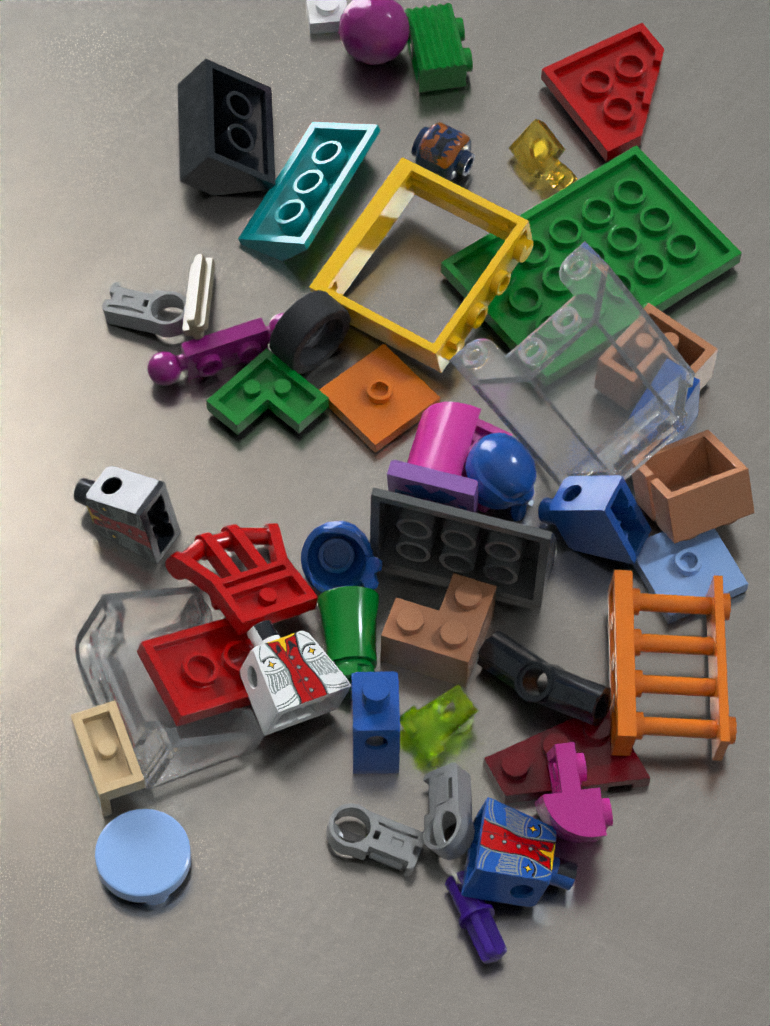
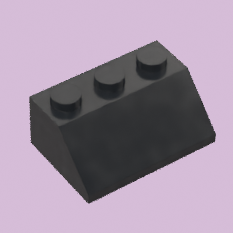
[178,58,276,196]

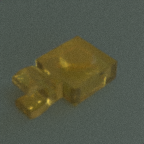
[509,119,578,189]

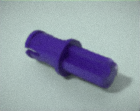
[445,870,507,964]

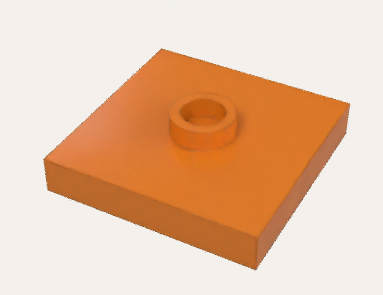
[319,344,440,453]

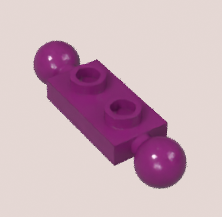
[147,312,284,386]

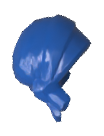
[465,433,537,521]
[301,521,382,593]

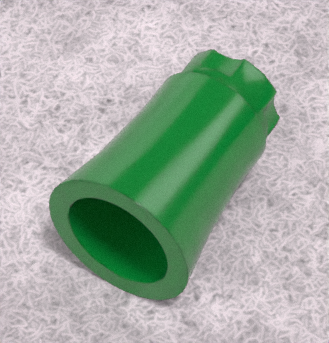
[317,586,380,691]

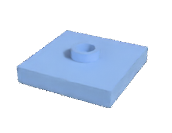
[633,528,748,624]

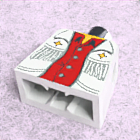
[240,620,352,735]

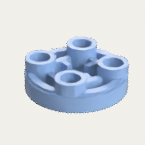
[95,809,191,905]

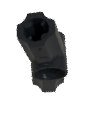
[477,631,612,726]

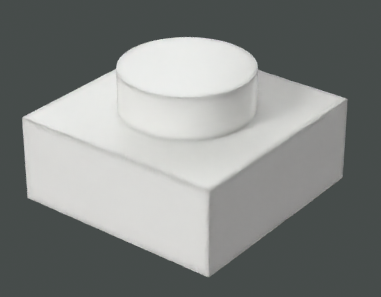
[306,0,347,34]

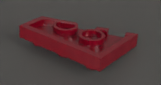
[483,709,651,804]

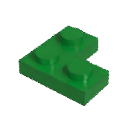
[206,348,329,435]

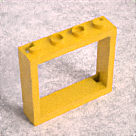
[309,157,534,373]

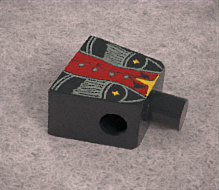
[73,466,181,564]

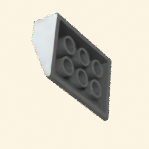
[370,487,557,607]

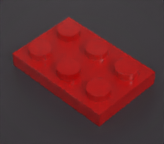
[137,618,254,727]

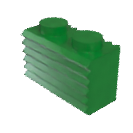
[405,3,473,92]

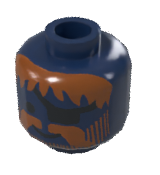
[411,122,475,182]

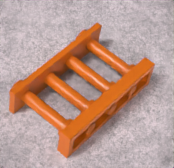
[608,570,737,761]

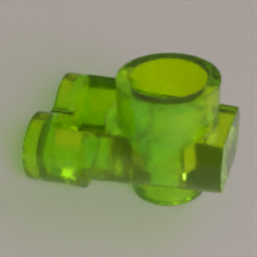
[400,684,479,761]

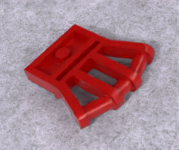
[165,523,318,635]

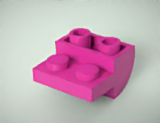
[407,402,513,513]
[535,742,613,843]

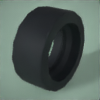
[269,290,351,374]

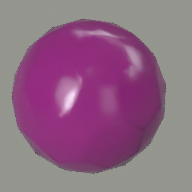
[338,0,409,65]

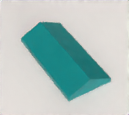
[238,122,381,261]

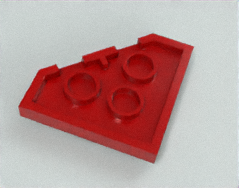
[541,22,664,161]

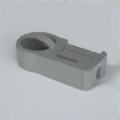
[102,282,186,337]
[422,762,475,860]
[326,803,424,877]

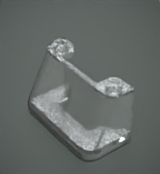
[75,586,264,791]

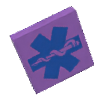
[387,460,478,513]

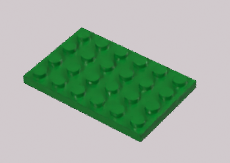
[441,145,742,385]

